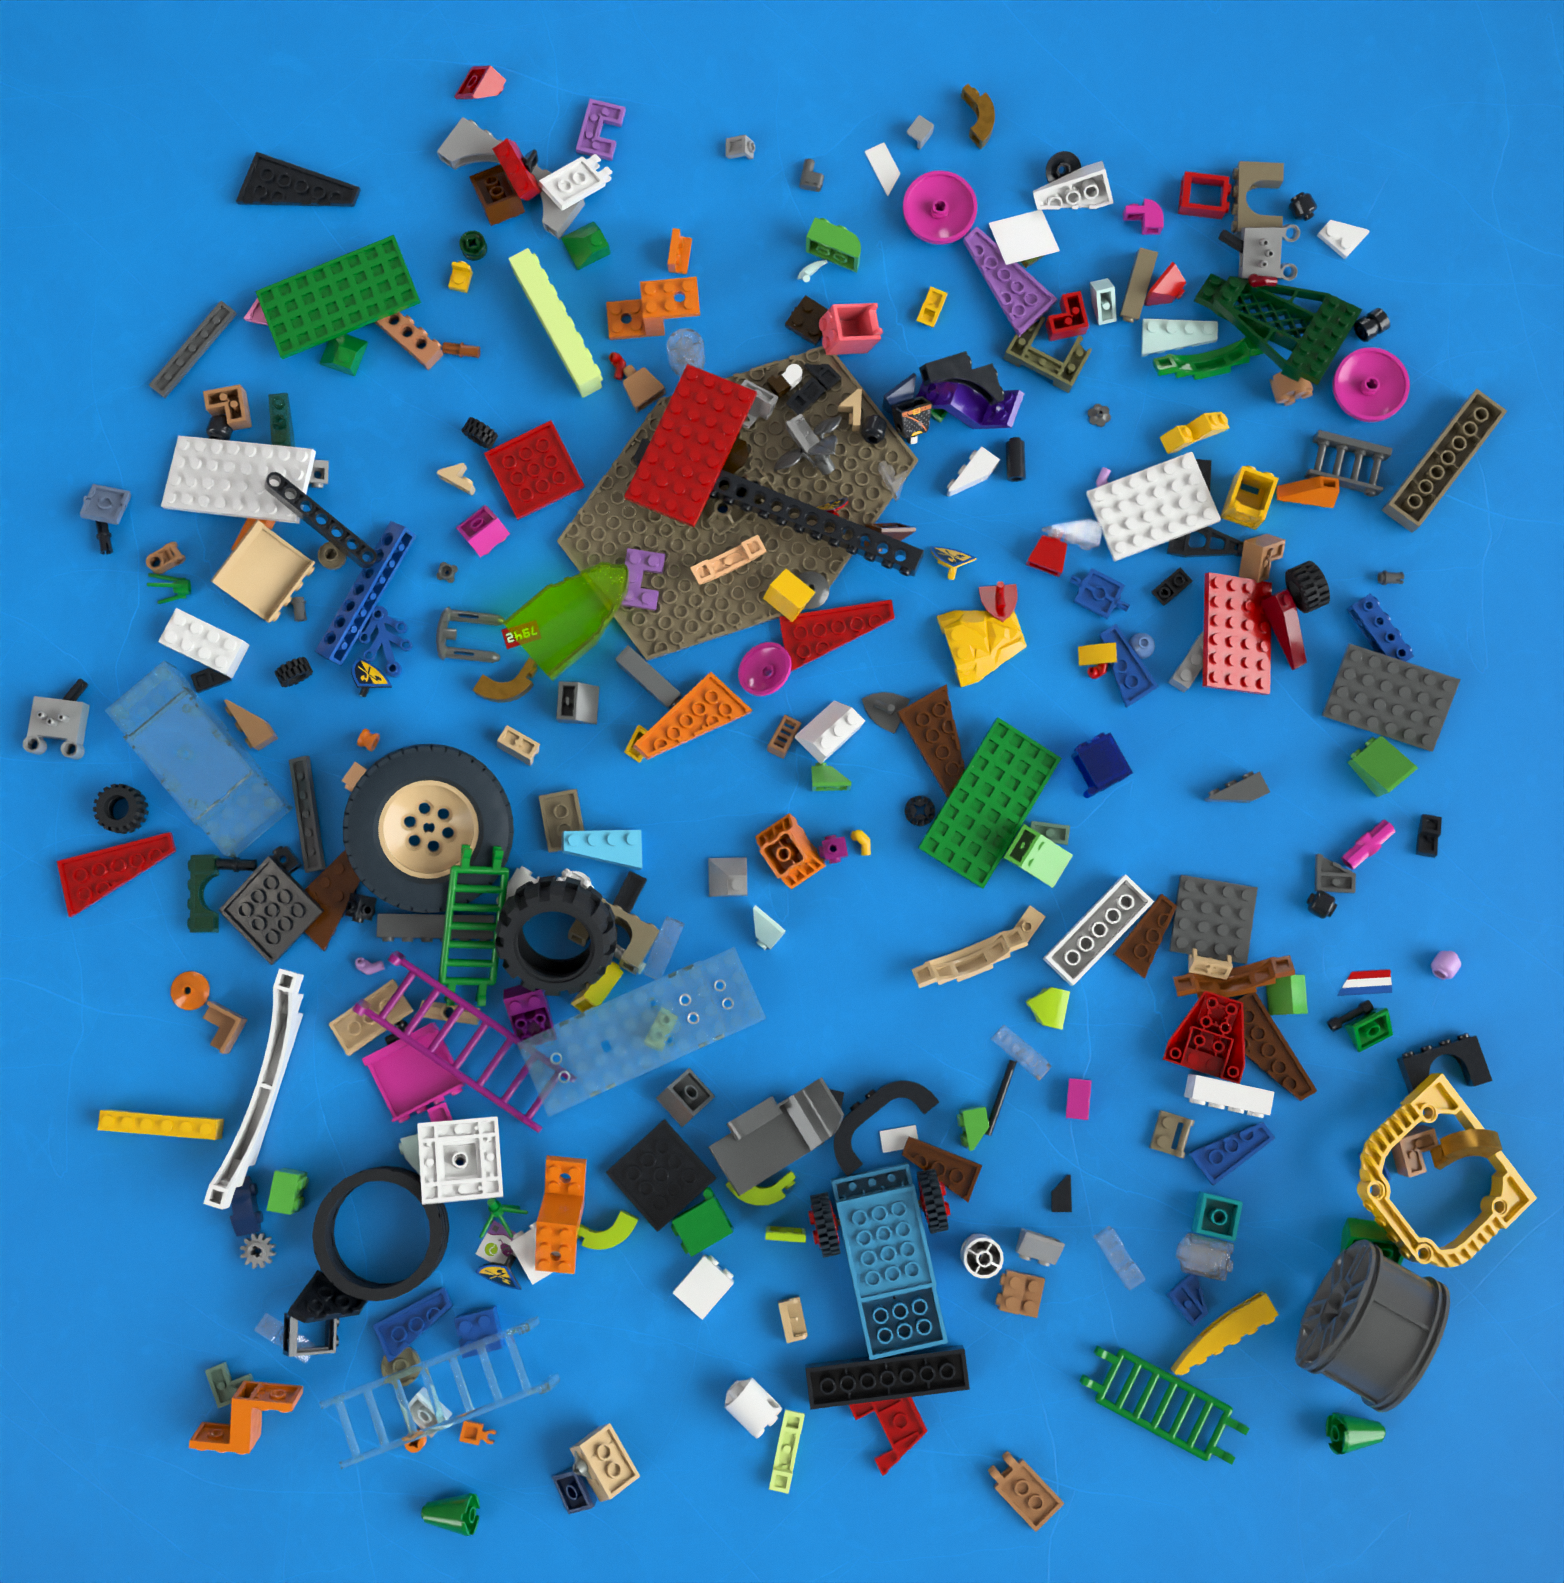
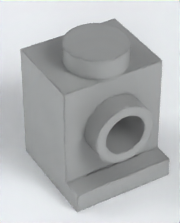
[309,460,329,488]

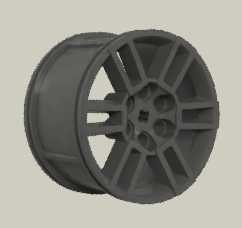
[1295,1239,1450,1412]

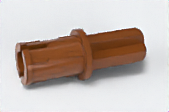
[442,342,480,358]

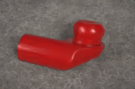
[609,352,626,381]

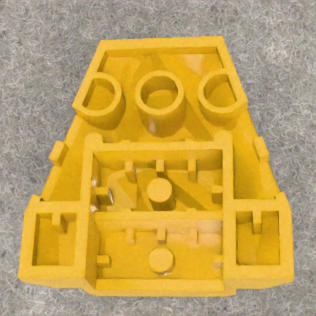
[937,610,1027,688]

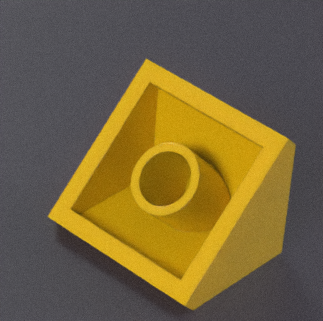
[763,568,816,622]

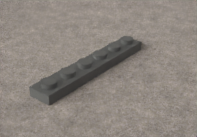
[149,301,237,398]
[289,756,326,873]

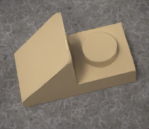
[838,389,862,431]
[437,463,476,496]

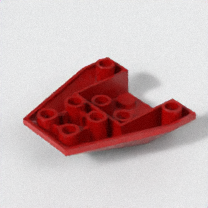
[1163,991,1245,1084]

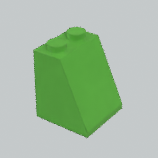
[1347,736,1418,797]

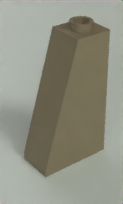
[1119,247,1158,323]

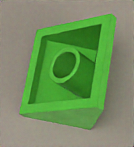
[1266,975,1308,1015]

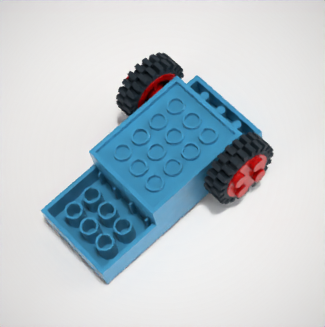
[808,1162,951,1360]

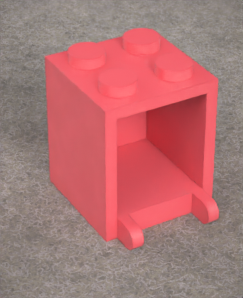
[819,303,883,355]

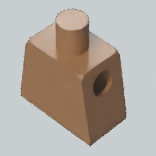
[623,365,666,413]

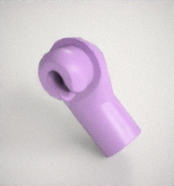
[355,957,385,975]

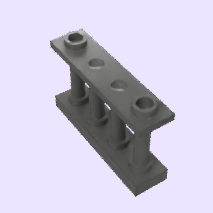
[1304,430,1393,497]

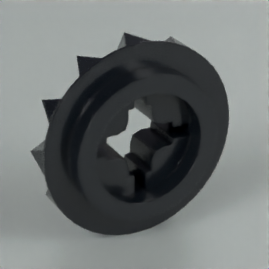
[905,796,935,826]

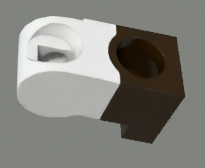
[767,364,802,399]

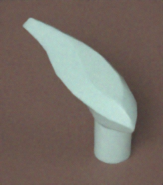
[797,260,827,282]

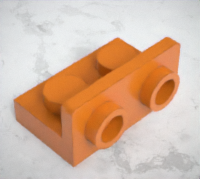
[667,228,692,274]

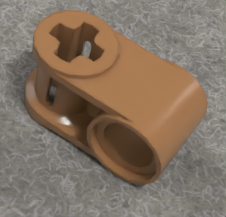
[146,542,186,574]

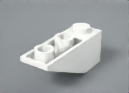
[946,446,1000,497]

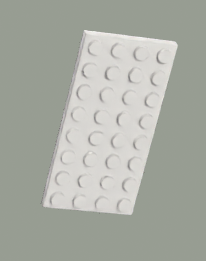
[161,436,316,524]

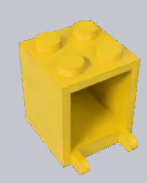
[1220,466,1279,530]

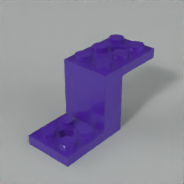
[916,379,1024,429]

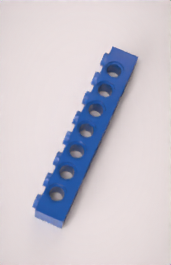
[315,521,417,666]

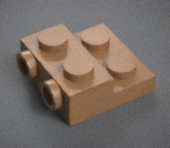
[995,1269,1045,1318]

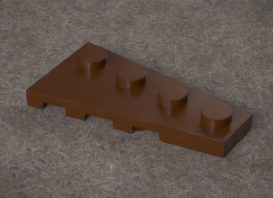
[902,1136,982,1202]

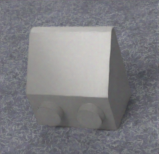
[1015,1228,1065,1267]

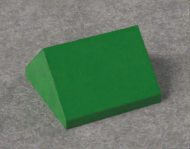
[1344,1008,1393,1052]

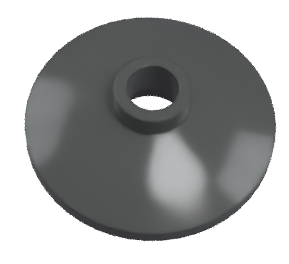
[797,571,829,609]

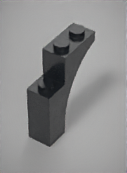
[919,351,1004,406]

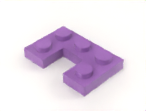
[576,99,626,161]
[618,548,665,611]

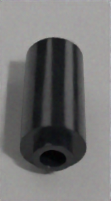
[1006,437,1026,482]

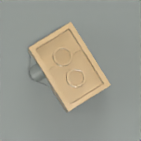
[569,1423,640,1502]

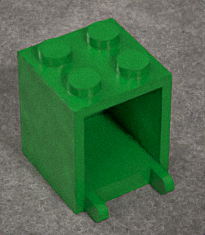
[671,1187,734,1257]

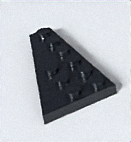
[236,152,361,207]

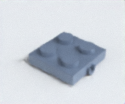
[80,484,131,525]

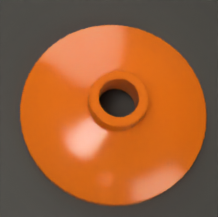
[171,971,210,1010]

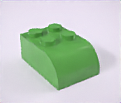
[806,217,861,273]

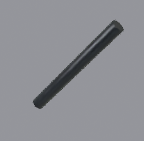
[985,1060,1017,1136]

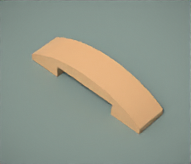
[690,535,767,585]

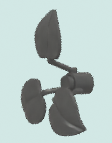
[774,415,842,475]

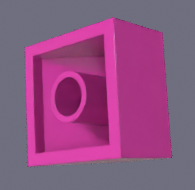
[456,505,510,557]

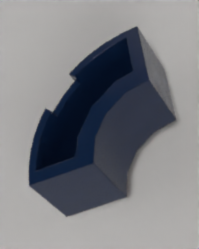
[230,1176,263,1237]

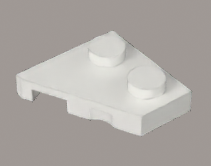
[1317,220,1370,259]

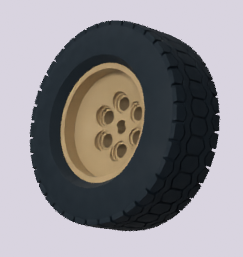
[343,744,514,913]

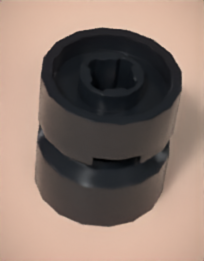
[1353,308,1390,342]

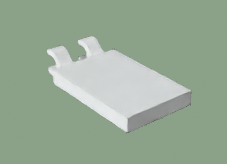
[539,154,612,211]

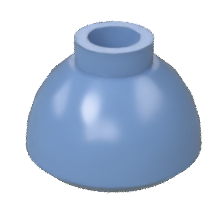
[1129,633,1155,659]

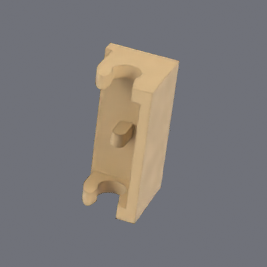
[497,725,540,766]
[1188,948,1233,980]
[778,1296,808,1343]

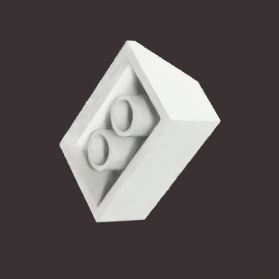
[795,701,865,764]

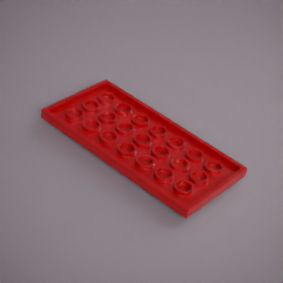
[624,364,757,527]

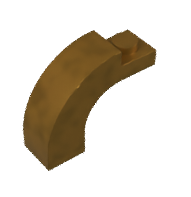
[473,658,538,703]

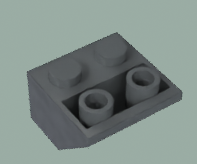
[556,681,599,725]

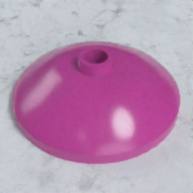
[738,642,791,696]

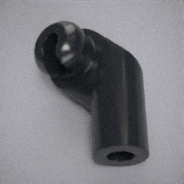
[385,1019,408,1045]

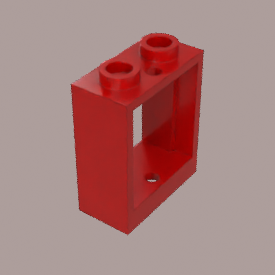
[1178,171,1231,220]

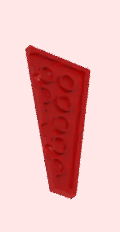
[779,600,895,672]
[57,832,176,918]

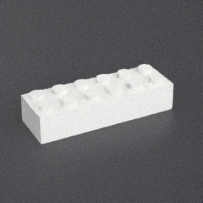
[1042,874,1154,986]

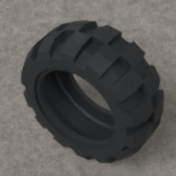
[494,876,618,996]

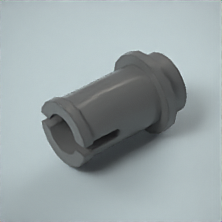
[1378,570,1404,585]
[291,597,307,622]

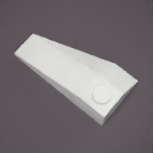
[1033,161,1113,210]

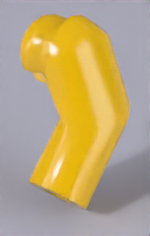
[850,830,871,856]

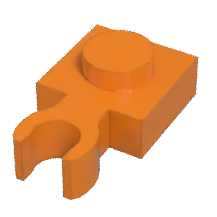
[459,1419,497,1445]

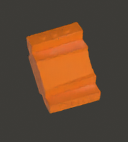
[755,813,826,889]

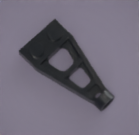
[1166,526,1244,557]

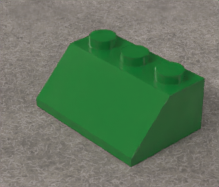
[1340,1217,1404,1265]

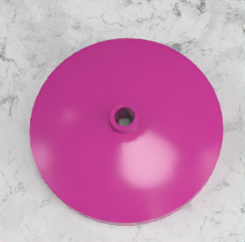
[903,171,977,244]
[1333,348,1410,422]

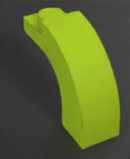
[725,1170,796,1206]
[577,1209,639,1250]

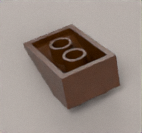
[469,164,525,226]

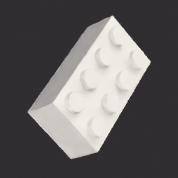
[158,608,250,678]
[1184,1074,1274,1118]

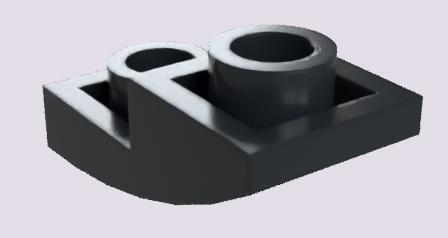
[1152,567,1193,606]

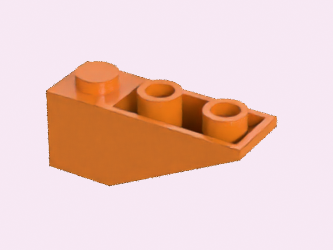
[1276,476,1340,508]

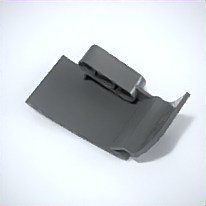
[708,1077,844,1196]

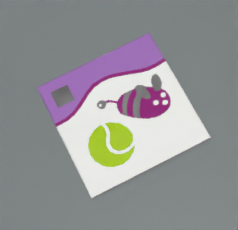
[475,1221,516,1264]

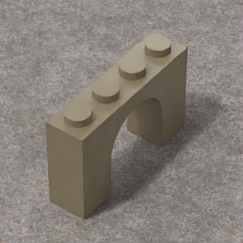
[1231,161,1284,239]
[568,897,660,975]

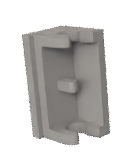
[786,414,819,457]

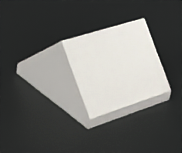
[403,1387,453,1438]

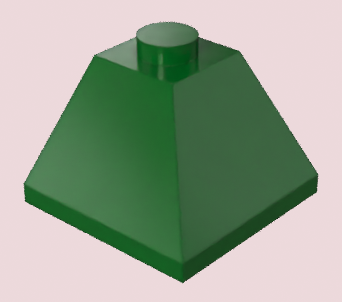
[561,221,611,270]
[320,334,368,376]

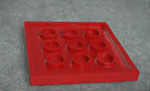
[484,420,585,520]

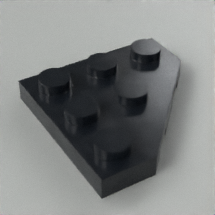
[287,1270,368,1323]

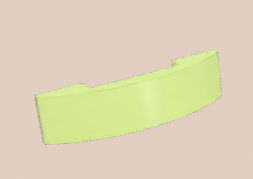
[769,1409,805,1494]

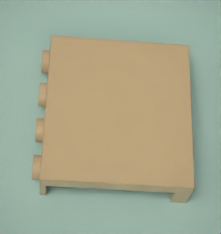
[210,520,315,623]

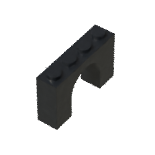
[1397,1033,1493,1094]

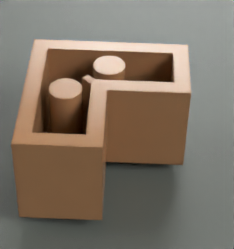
[203,384,252,431]

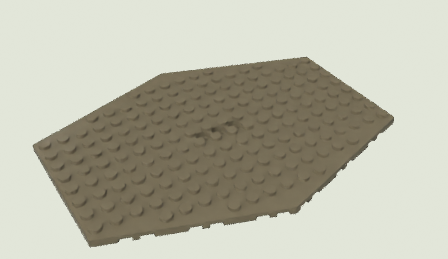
[557,346,918,661]

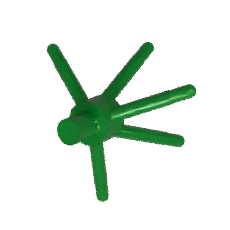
[479,1198,528,1238]

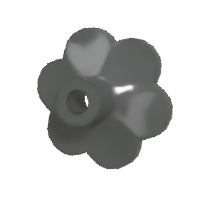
[1088,404,1111,427]

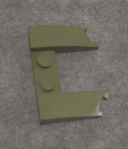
[1003,316,1092,393]

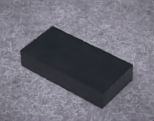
[613,871,647,914]

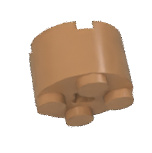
[1269,371,1313,406]

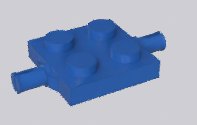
[1069,568,1130,619]

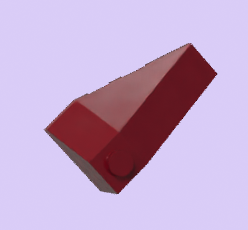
[1260,588,1307,670]

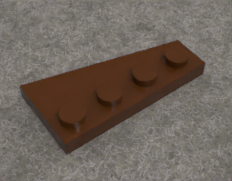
[1113,894,1177,979]

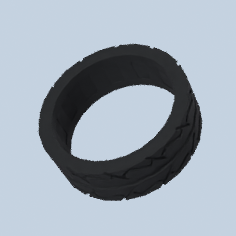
[312,1166,450,1301]

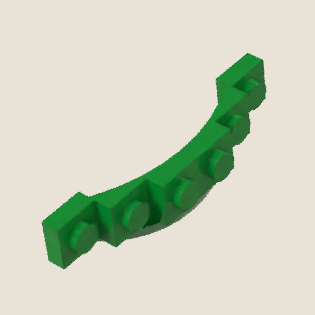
[1153,336,1265,380]

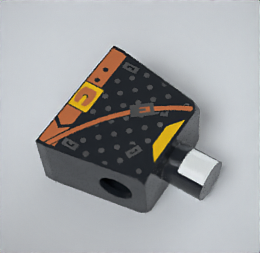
[891,396,932,444]

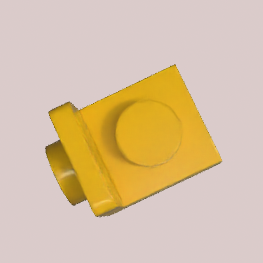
[448,261,473,293]

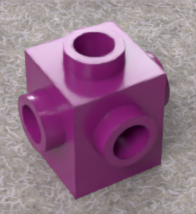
[818,835,848,864]

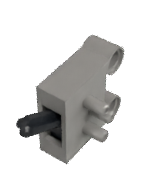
[1218,224,1300,281]
[23,679,90,760]

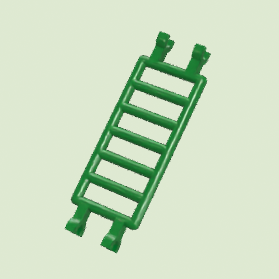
[438,844,509,1006]
[1079,1345,1250,1465]

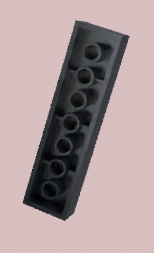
[805,1345,970,1410]

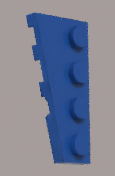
[1099,624,1159,708]
[1188,1122,1275,1186]

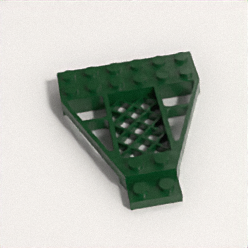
[1194,274,1362,385]

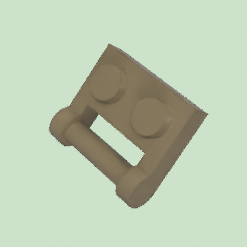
[1149,1110,1195,1159]

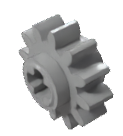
[240,1233,277,1269]

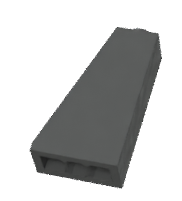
[615,645,682,710]

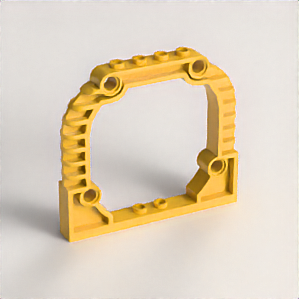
[1357,1073,1537,1268]

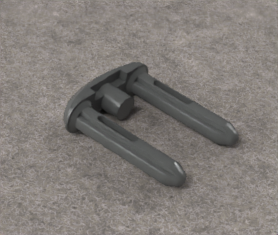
[436,606,505,663]

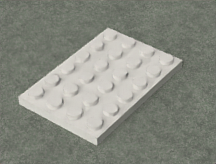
[1086,452,1221,562]

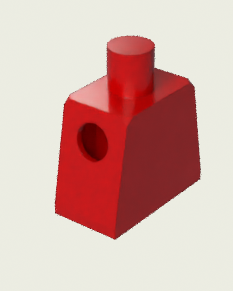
[1026,529,1067,577]

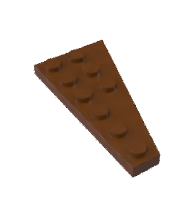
[1236,992,1317,1101]

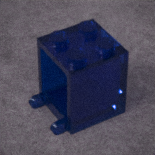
[1071,732,1133,798]

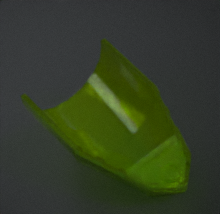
[503,562,629,681]

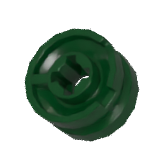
[459,231,487,261]

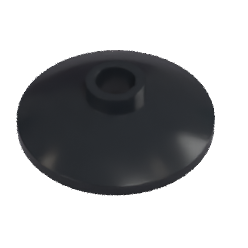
[1045,151,1081,183]

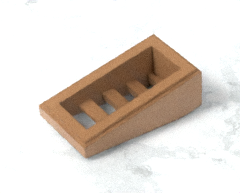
[767,715,801,759]

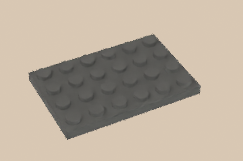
[1322,643,1461,752]

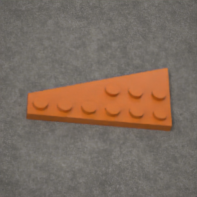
[633,672,752,760]

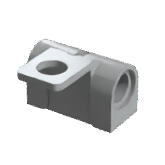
[741,379,778,428]

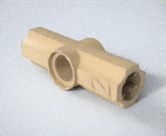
[420,1000,481,1025]

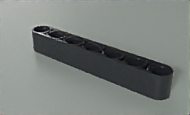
[264,472,377,569]

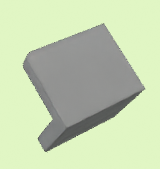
[907,115,934,150]

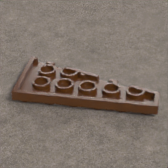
[897,684,965,798]
[305,850,361,951]

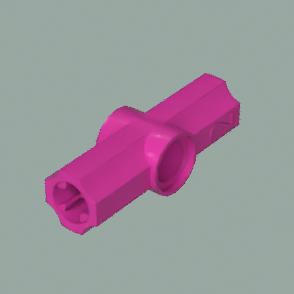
[1341,819,1396,870]

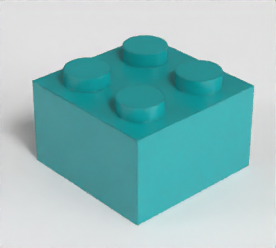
[1191,1191,1243,1241]

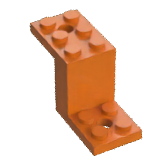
[606,277,700,340]
[535,1155,587,1274]
[189,1380,303,1455]

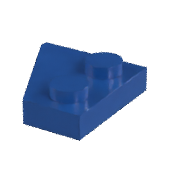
[1166,1270,1208,1326]

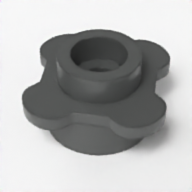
[436,562,458,583]

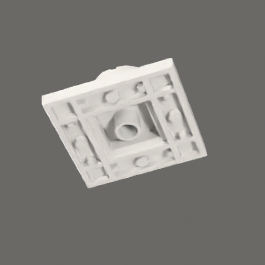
[417,1116,503,1205]

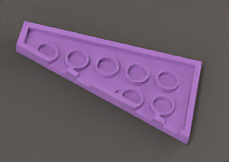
[963,227,1058,337]

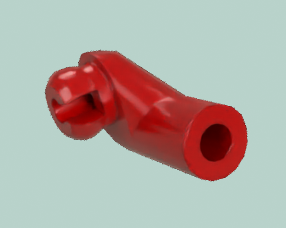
[1087,663,1108,679]

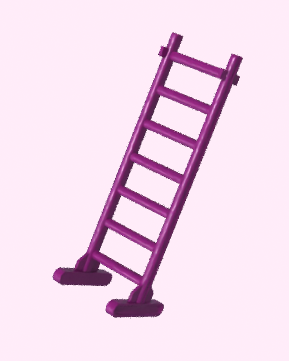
[352,950,577,1133]

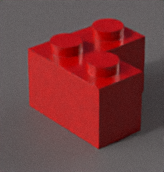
[1045,291,1089,342]

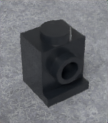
[272,846,303,875]

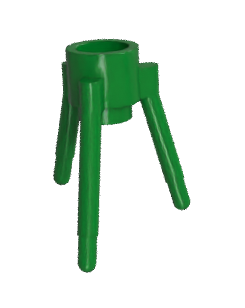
[146,573,191,604]

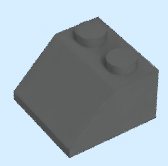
[656,1068,715,1127]

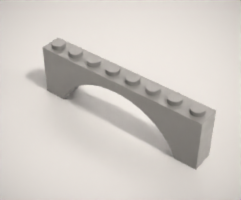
[437,117,585,239]

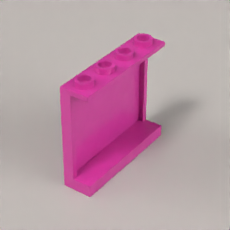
[362,1023,466,1123]

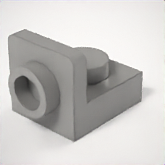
[726,135,755,159]

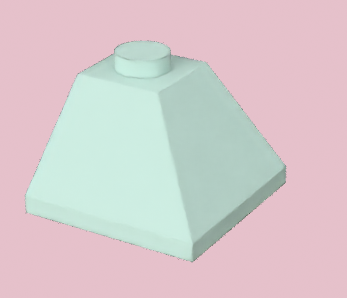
[753,905,786,950]

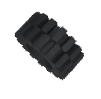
[462,417,498,449]
[275,657,313,687]

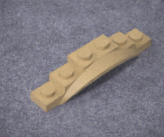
[911,926,1028,989]

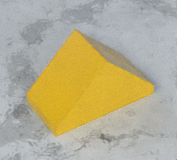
[624,725,648,763]

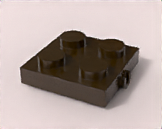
[785,295,828,346]

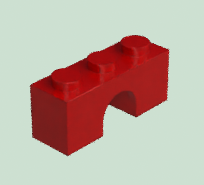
[492,138,542,201]

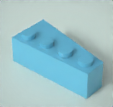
[561,830,642,870]

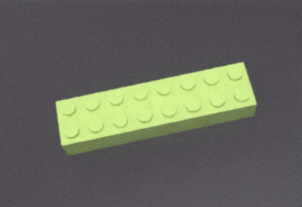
[508,248,603,398]

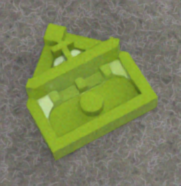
[1025,987,1070,1030]

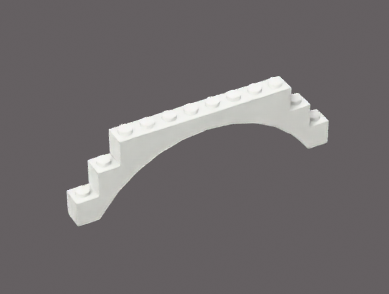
[203,969,304,1210]

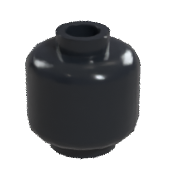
[1289,192,1317,221]
[206,414,233,440]
[861,415,887,444]
[1306,890,1337,919]

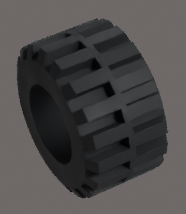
[1285,561,1330,613]
[93,784,149,834]

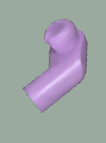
[1096,467,1111,487]

